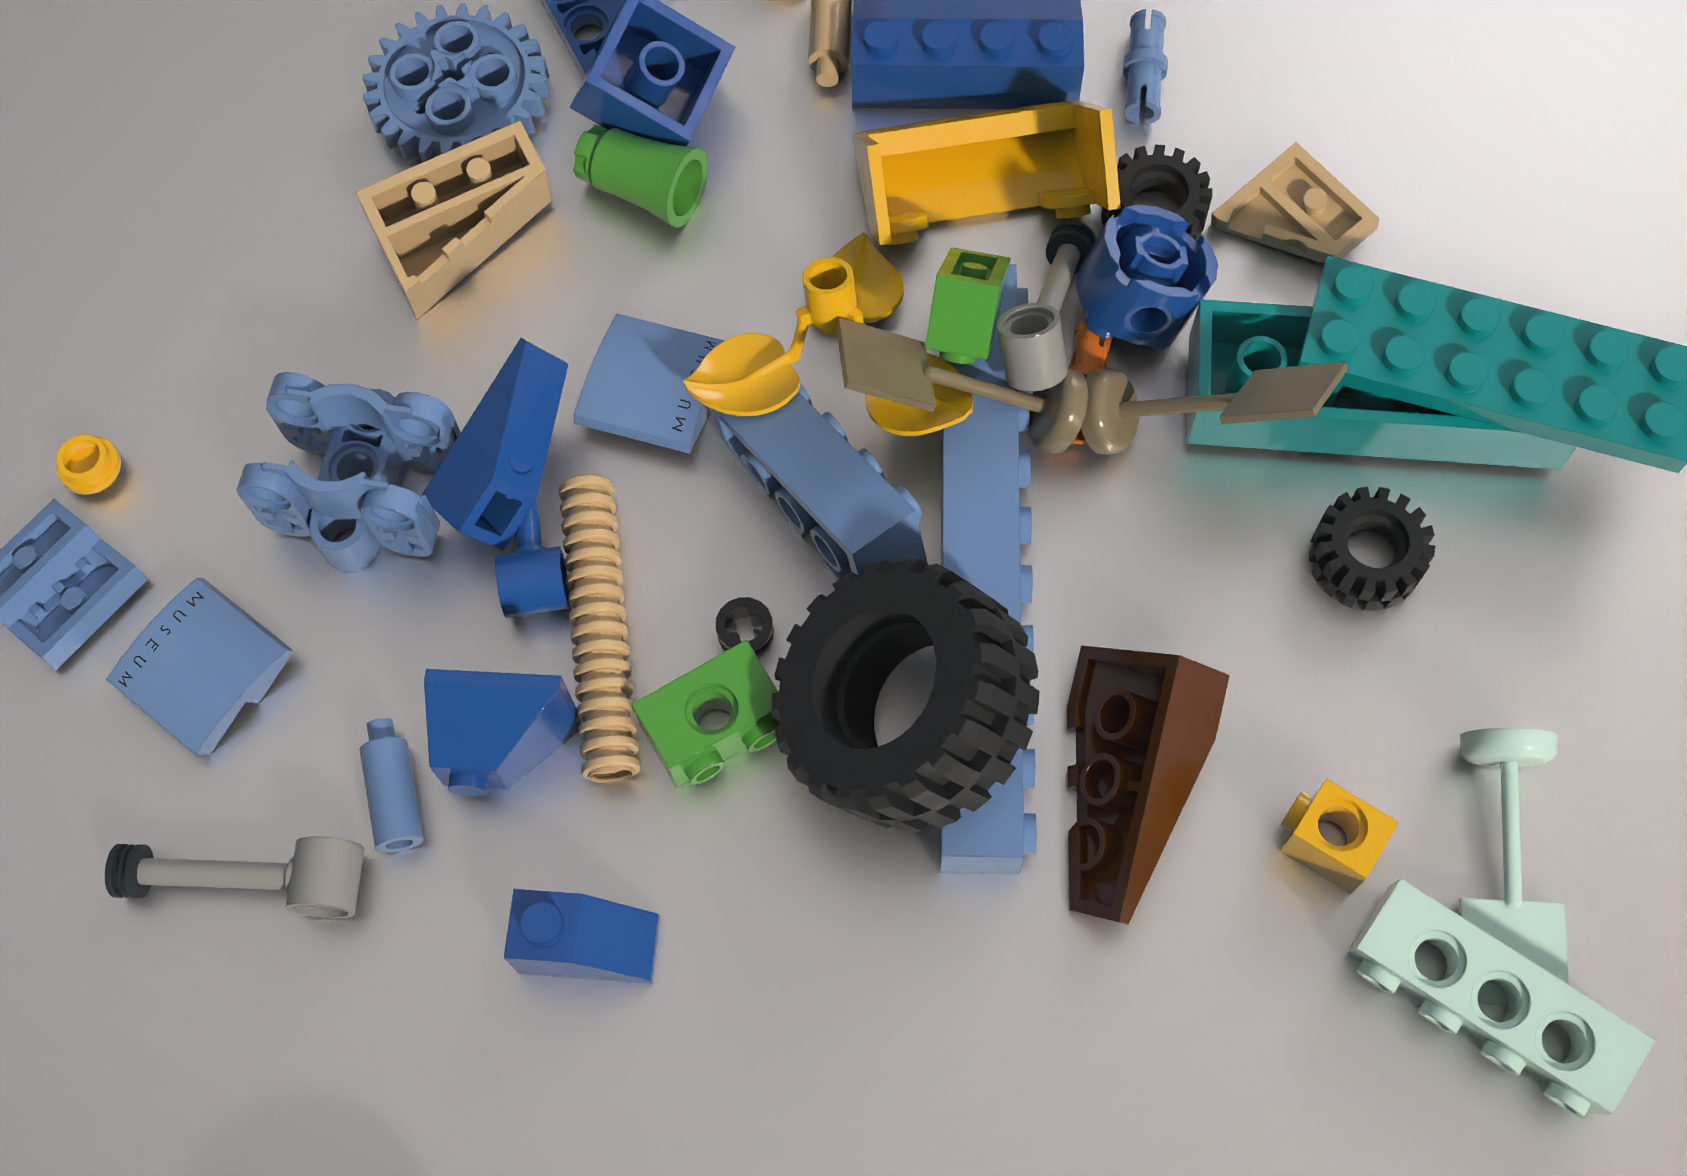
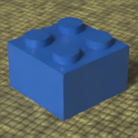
[569,0,736,146]

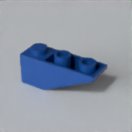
[422,338,568,551]

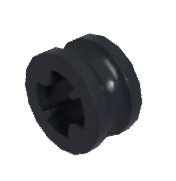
[716,597,774,658]

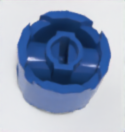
[1076,205,1218,350]

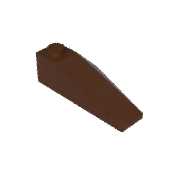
[1067,645,1230,925]

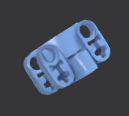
[236,372,461,573]

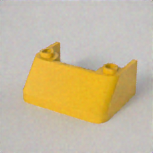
[852,100,1121,245]

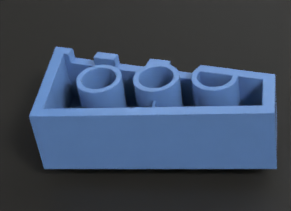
[710,383,928,581]

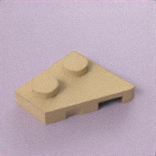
[1211,142,1380,264]

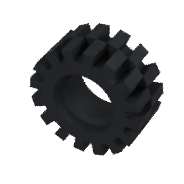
[1101,144,1212,242]
[1309,486,1436,611]

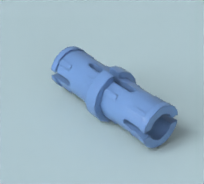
[1123,9,1168,124]

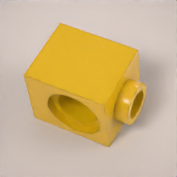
[1280,779,1399,894]

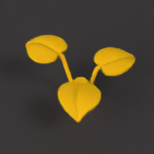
[683,232,974,436]

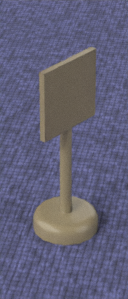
[836,317,1088,455]
[1081,362,1348,455]

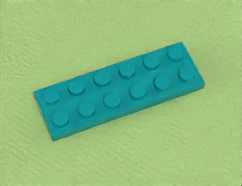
[1297,255,1687,473]

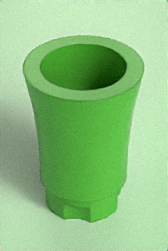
[573,125,708,228]

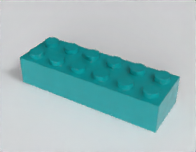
[1187,299,1577,470]

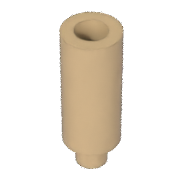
[808,0,852,87]

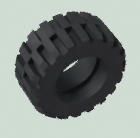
[772,558,1040,832]

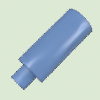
[359,718,424,853]

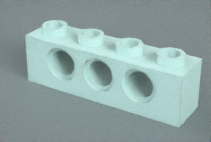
[1347,878,1656,1118]

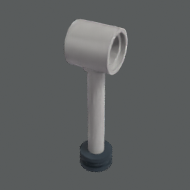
[997,221,1096,392]
[105,836,365,919]

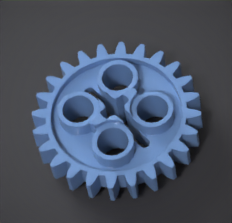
[362,3,550,162]

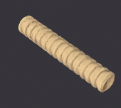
[559,474,641,783]

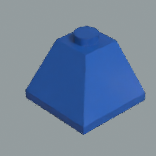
[424,669,581,797]

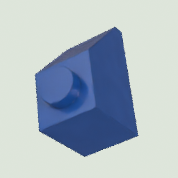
[504,889,660,984]

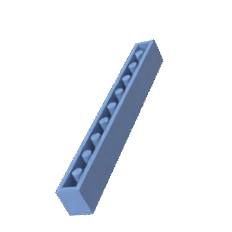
[940,264,1037,874]

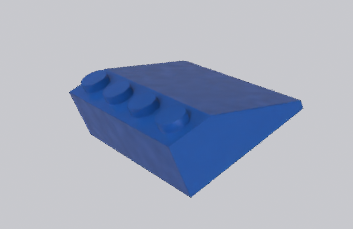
[851,0,1084,109]

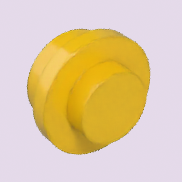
[56,434,121,495]

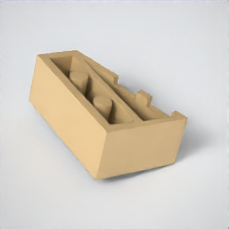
[356,121,552,320]

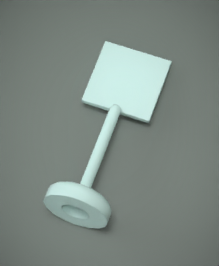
[1459,728,1569,1005]

